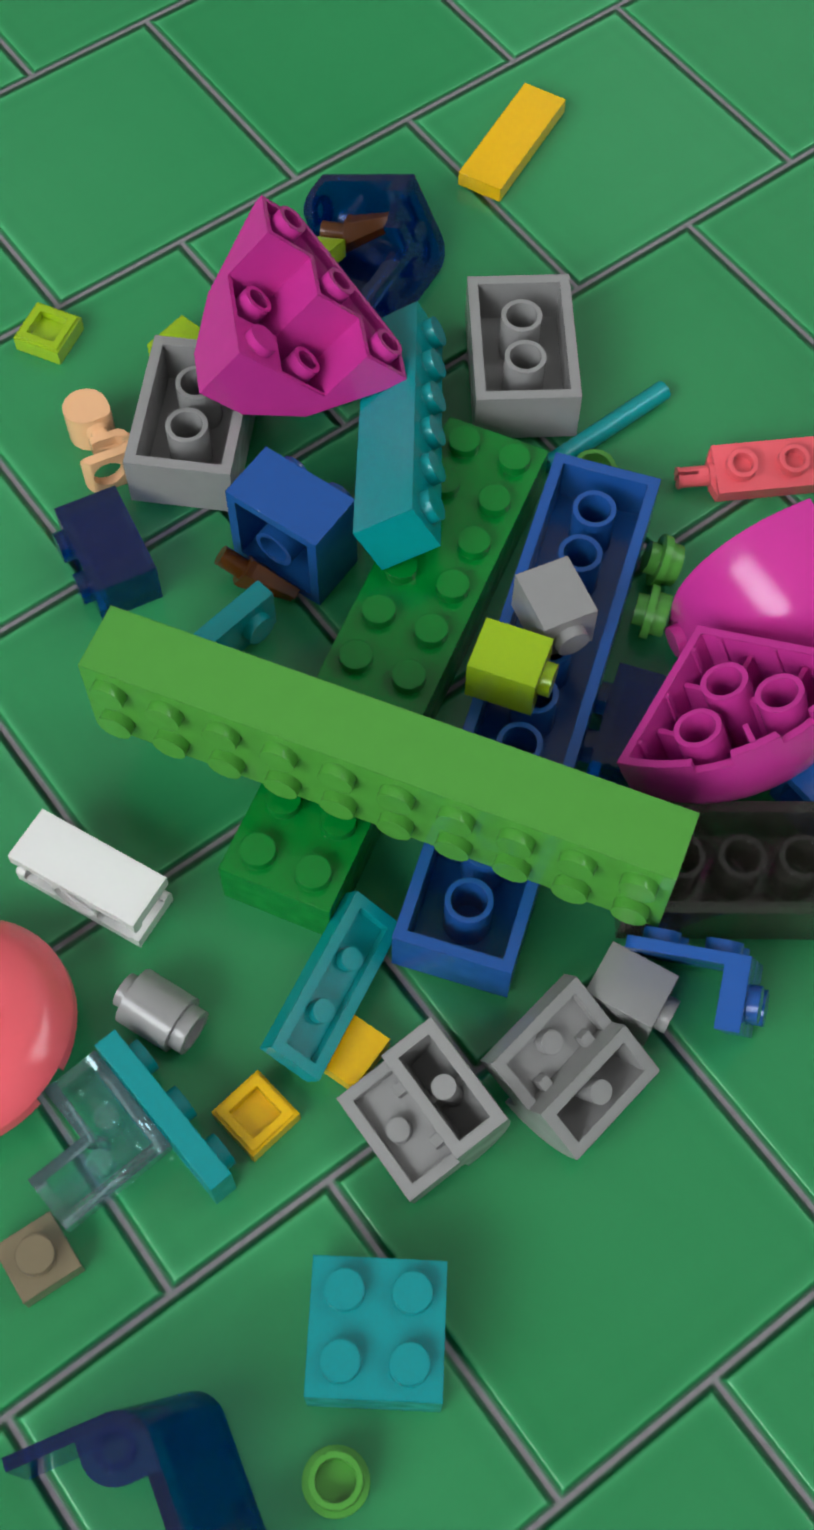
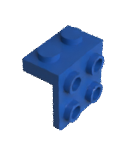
[625,926,769,1038]

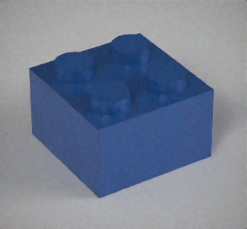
[225,447,358,605]

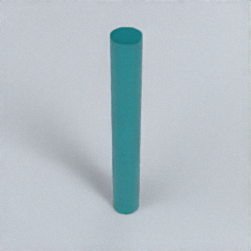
[546,381,671,474]

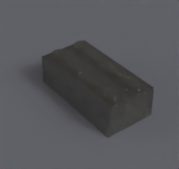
[614,801,814,940]

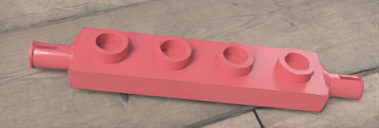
[674,436,814,502]

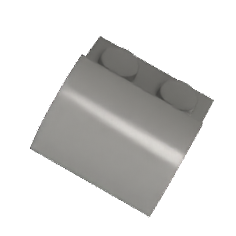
[480,974,660,1160]
[336,1017,511,1203]

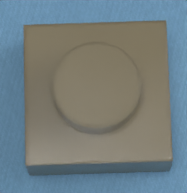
[0,1211,86,1308]

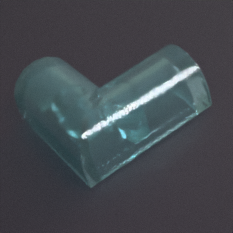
[28,1050,173,1234]

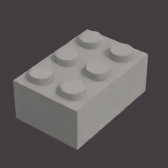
[465,274,582,438]
[123,335,256,511]

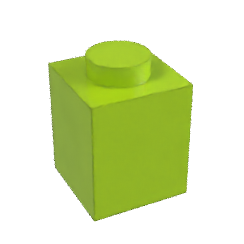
[465,617,559,716]

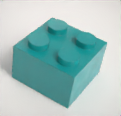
[304,1255,448,1412]

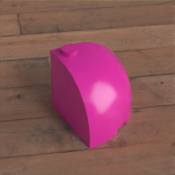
[665,498,814,658]
[617,625,814,805]

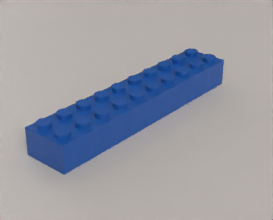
[392,452,661,998]

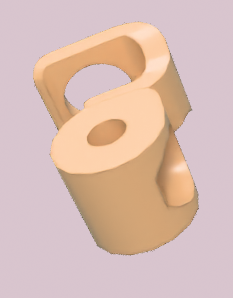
[62,388,130,493]

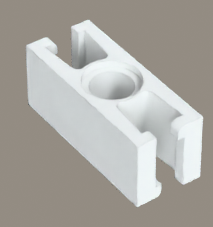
[8,808,173,948]

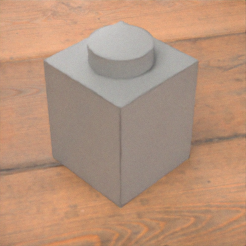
[511,556,598,656]
[587,941,681,1046]

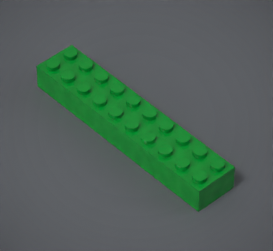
[218,416,549,935]

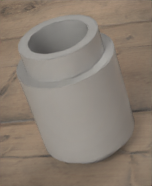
[113,969,209,1055]

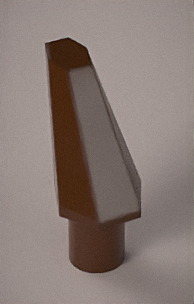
[319,211,394,253]
[215,546,300,601]

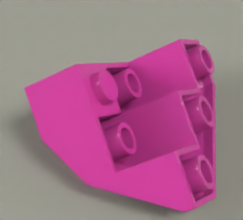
[194,195,407,417]

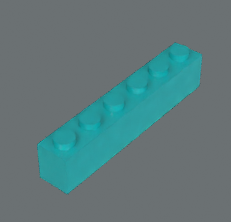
[353,301,446,570]

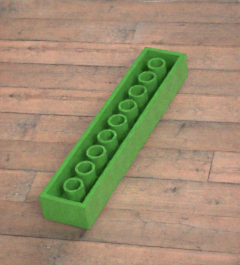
[78,605,700,927]

